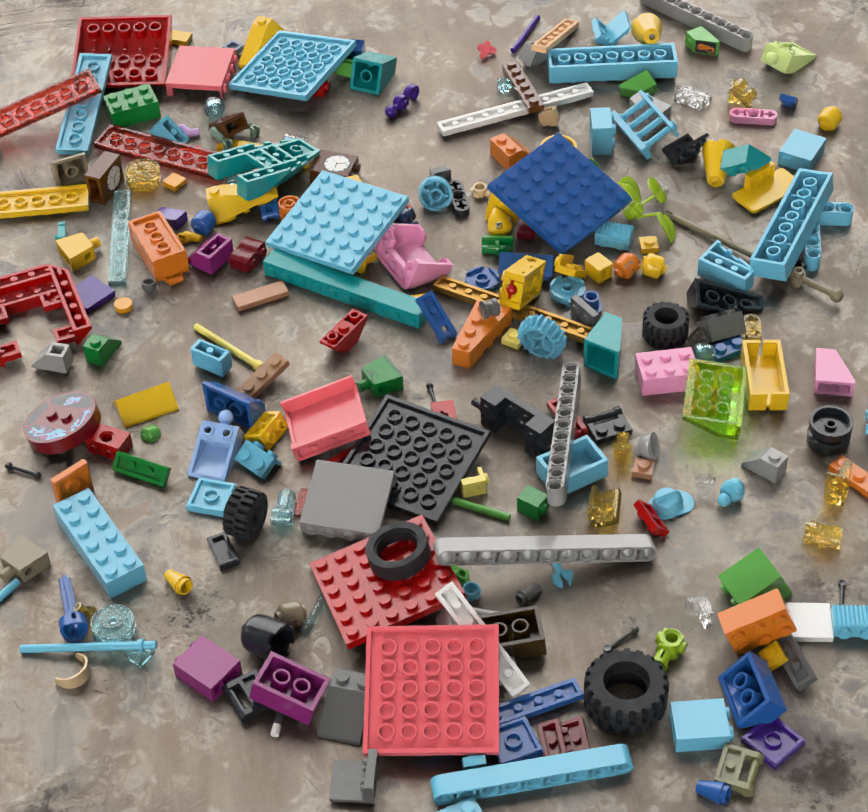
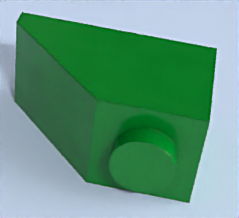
[83,334,122,367]

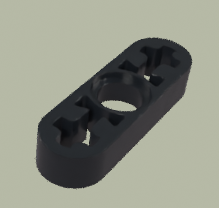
[448,180,470,218]

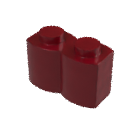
[229,236,267,273]

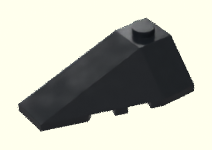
[686,278,764,311]

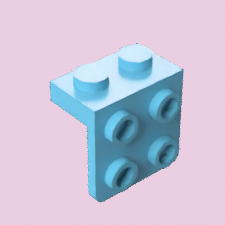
[591,10,631,46]

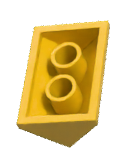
[112,382,179,428]

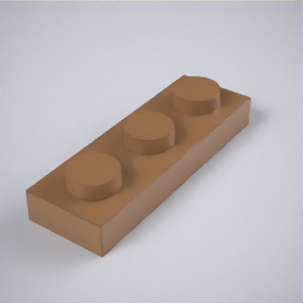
[236,352,290,399]

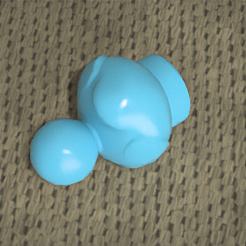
[716,478,745,507]

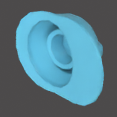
[648,487,695,520]

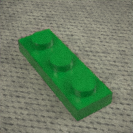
[112,451,171,487]

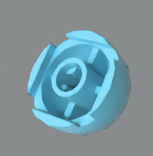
[418,176,453,211]

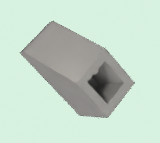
[32,342,74,373]

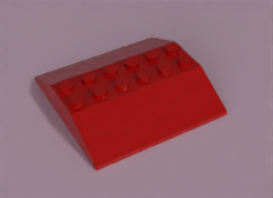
[70,15,172,88]

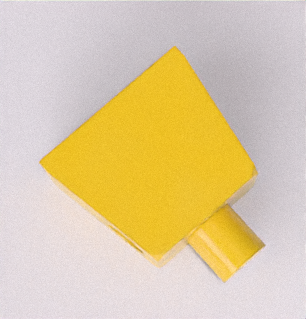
[56,233,101,272]

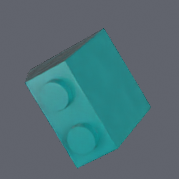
[350,51,397,95]

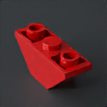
[319,309,368,353]

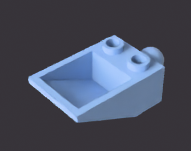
[187,410,245,482]

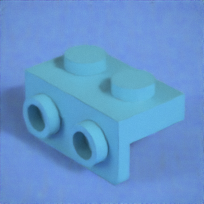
[234,440,282,480]

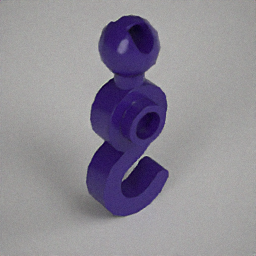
[385,83,420,118]

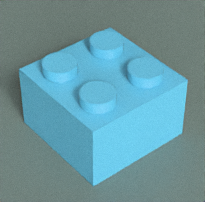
[589,107,616,155]

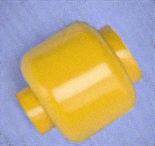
[817,106,842,131]
[640,253,667,279]

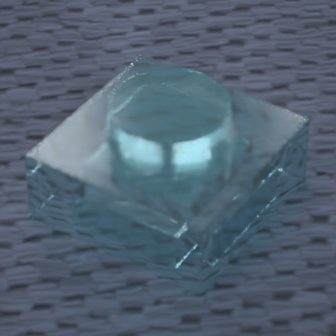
[124,638,155,667]

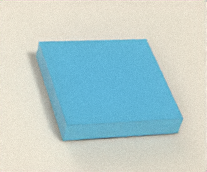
[186,477,237,517]

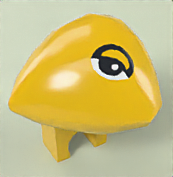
[485,207,514,236]

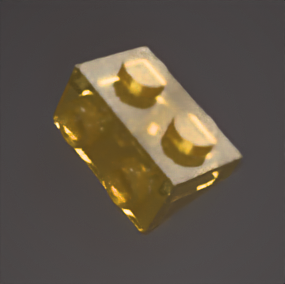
[587,485,622,528]

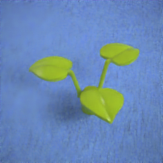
[617,176,676,244]

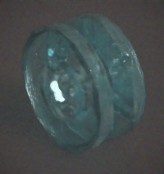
[90,604,137,642]

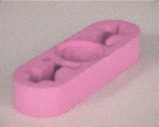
[729,108,778,125]

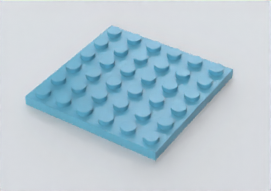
[228,30,357,101]
[265,170,409,275]

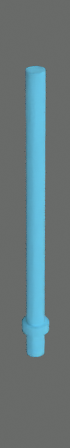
[20,639,158,653]

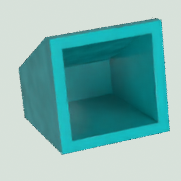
[583,312,622,379]

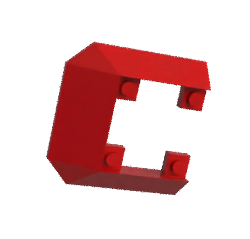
[0,264,92,368]

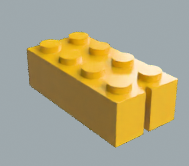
[740,340,790,410]

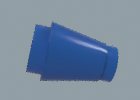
[695,780,732,805]

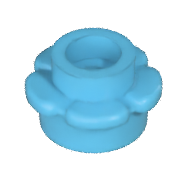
[463,582,481,601]

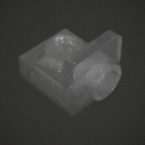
[685,595,713,629]

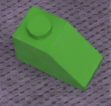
[619,70,658,97]

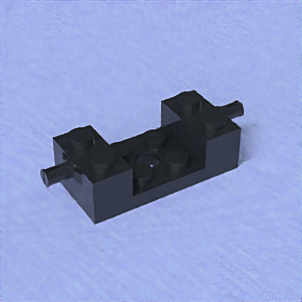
[471,384,555,458]

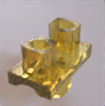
[728,78,757,108]
[612,432,633,464]
[803,521,843,549]

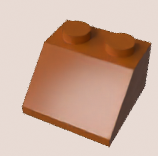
[490,133,531,170]

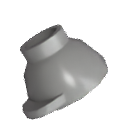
[633,432,660,460]

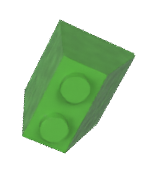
[718,547,793,606]

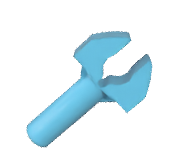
[552,563,573,588]

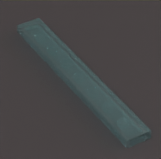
[108,190,132,286]

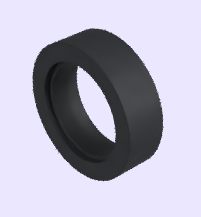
[365,522,431,581]

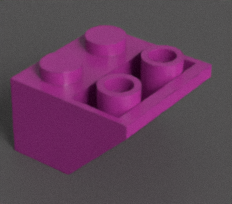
[187,233,233,274]

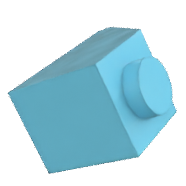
[149,115,190,150]

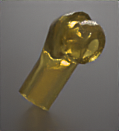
[74,602,97,621]

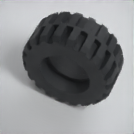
[583,648,669,735]

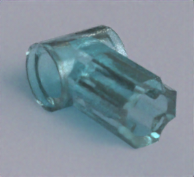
[270,488,296,527]

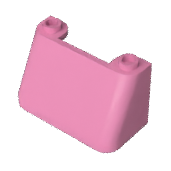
[375,223,453,289]

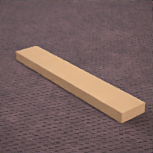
[531,19,579,54]

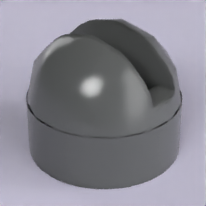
[141,278,156,293]

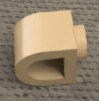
[538,106,561,127]

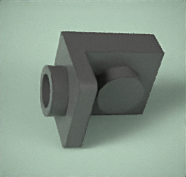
[429,166,451,182]

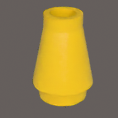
[164,569,193,595]

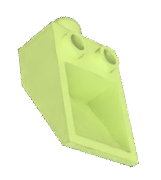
[760,41,817,74]

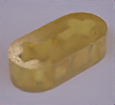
[744,314,762,342]

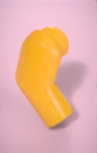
[177,231,203,244]

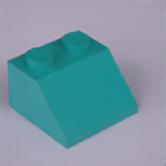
[720,144,772,176]

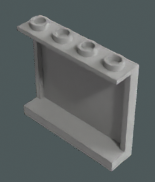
[299,460,396,541]

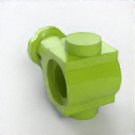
[654,628,688,671]

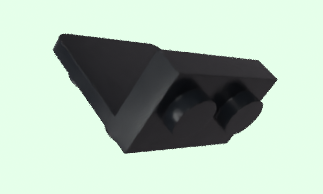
[662,133,709,165]

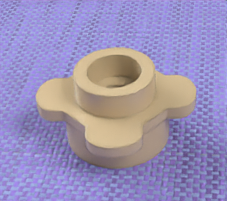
[470,182,490,198]

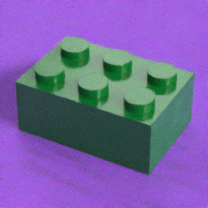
[103,84,161,129]

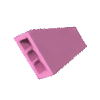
[814,348,855,397]

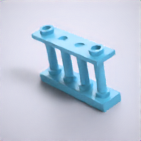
[611,90,679,160]

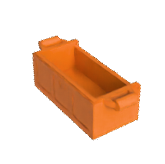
[128,211,190,286]

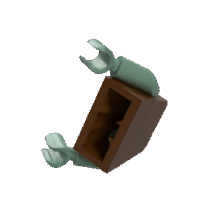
[208,112,260,151]

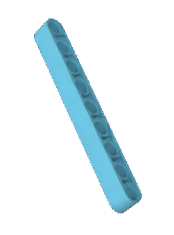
[430,744,634,805]

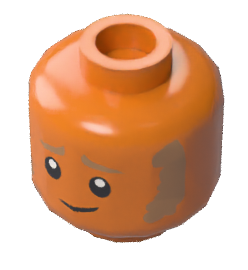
[613,253,640,279]

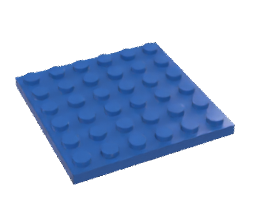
[487,133,633,254]

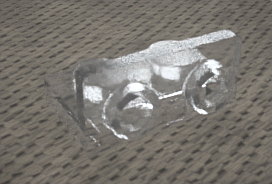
[674,85,712,111]

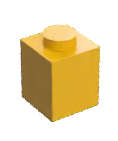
[585,252,613,284]

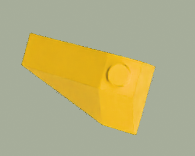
[238,16,285,68]

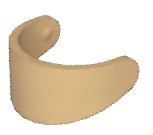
[54,653,91,689]

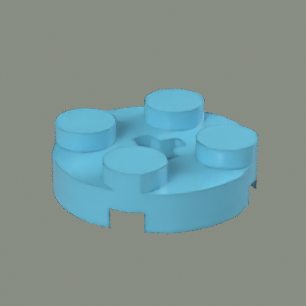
[550,276,586,307]

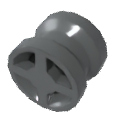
[479,298,500,319]

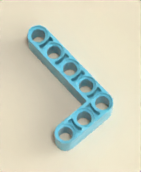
[802,202,854,272]

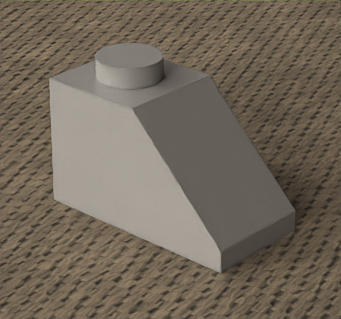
[741,447,788,484]

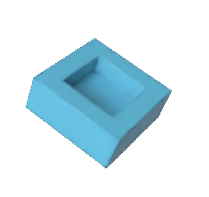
[461,754,486,770]

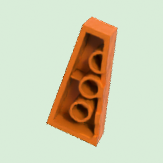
[452,300,512,369]

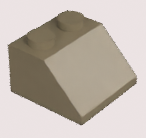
[50,152,89,187]

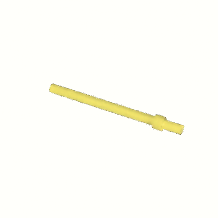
[193,323,264,371]

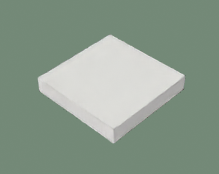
[786,603,834,642]

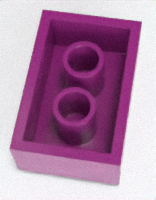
[249,651,331,726]

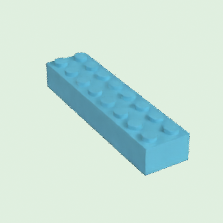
[547,43,678,84]
[750,168,834,281]

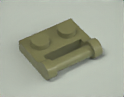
[714,743,765,797]

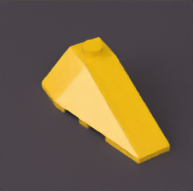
[206,184,279,225]

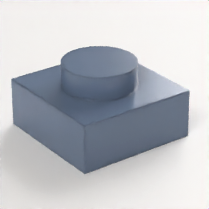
[222,40,244,55]

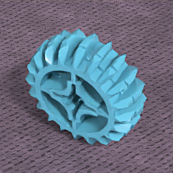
[517,314,567,359]

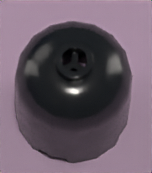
[240,614,295,661]

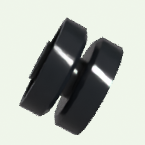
[807,405,853,455]

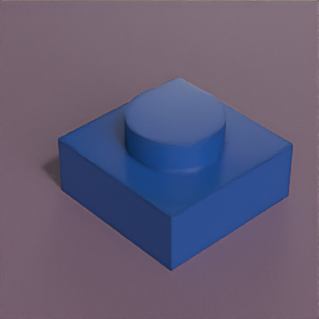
[779,94,799,108]

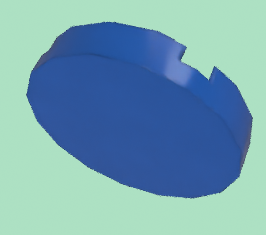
[465,266,500,292]

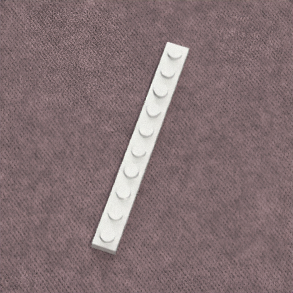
[437,82,593,137]

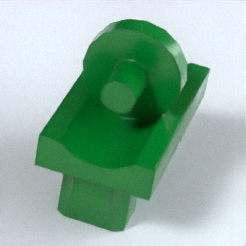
[482,235,514,256]

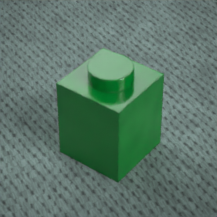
[517,485,550,521]

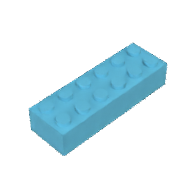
[52,488,147,599]

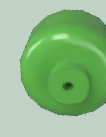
[140,424,161,443]

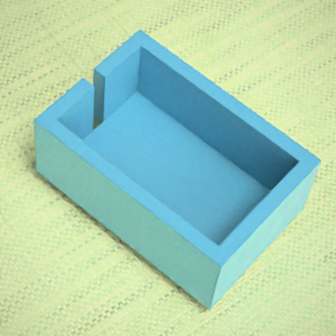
[536,435,608,494]

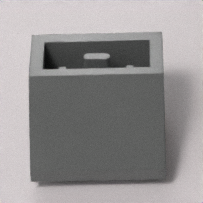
[695,309,747,342]

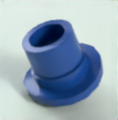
[582,291,603,314]

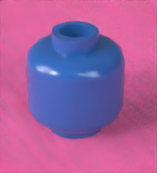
[191,210,216,236]

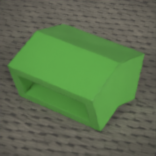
[333,58,353,78]

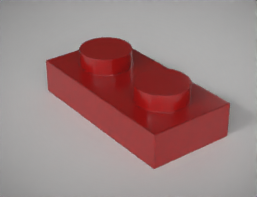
[633,499,670,538]

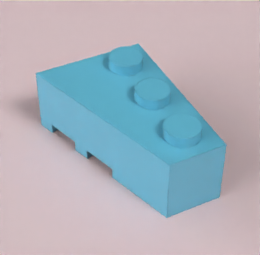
[697,239,755,292]

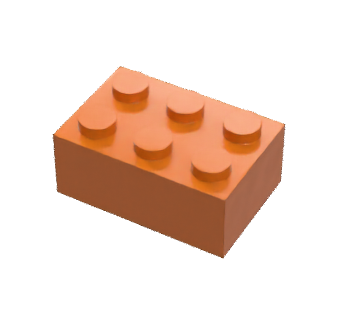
[717,588,798,655]

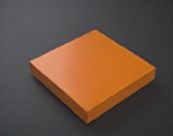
[50,459,94,503]

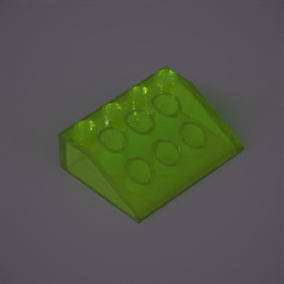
[682,358,747,440]

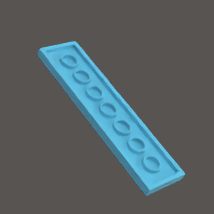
[55,53,112,155]

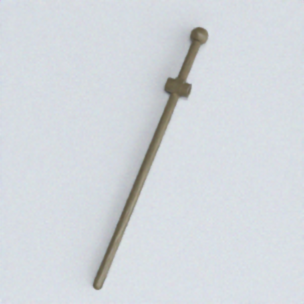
[664,210,844,303]

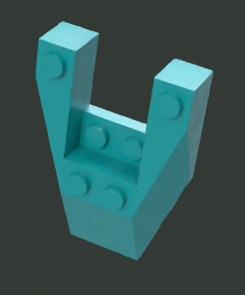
[208,138,320,201]

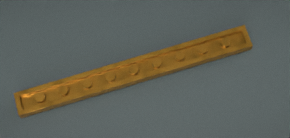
[433,275,593,343]

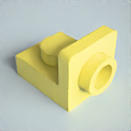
[461,467,489,498]

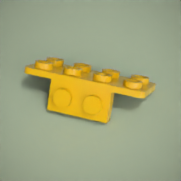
[732,161,794,213]

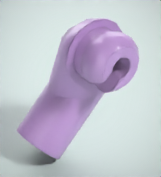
[178,124,200,138]

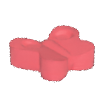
[477,40,497,59]

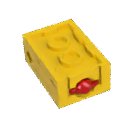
[499,255,546,310]

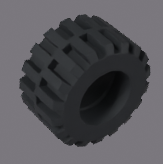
[642,301,690,349]
[223,486,268,541]

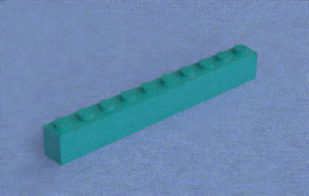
[263,249,426,329]

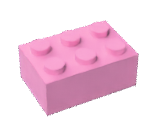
[635,347,700,396]

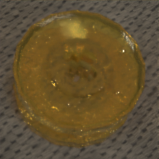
[125,158,162,193]

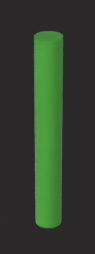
[452,497,511,522]

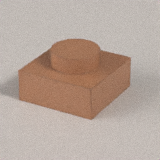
[632,457,655,480]

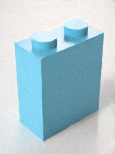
[778,129,826,170]
[669,698,734,752]

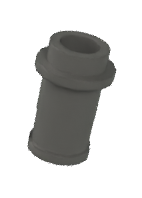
[515,582,542,606]

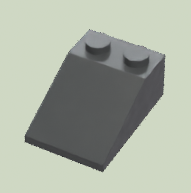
[317,668,365,745]

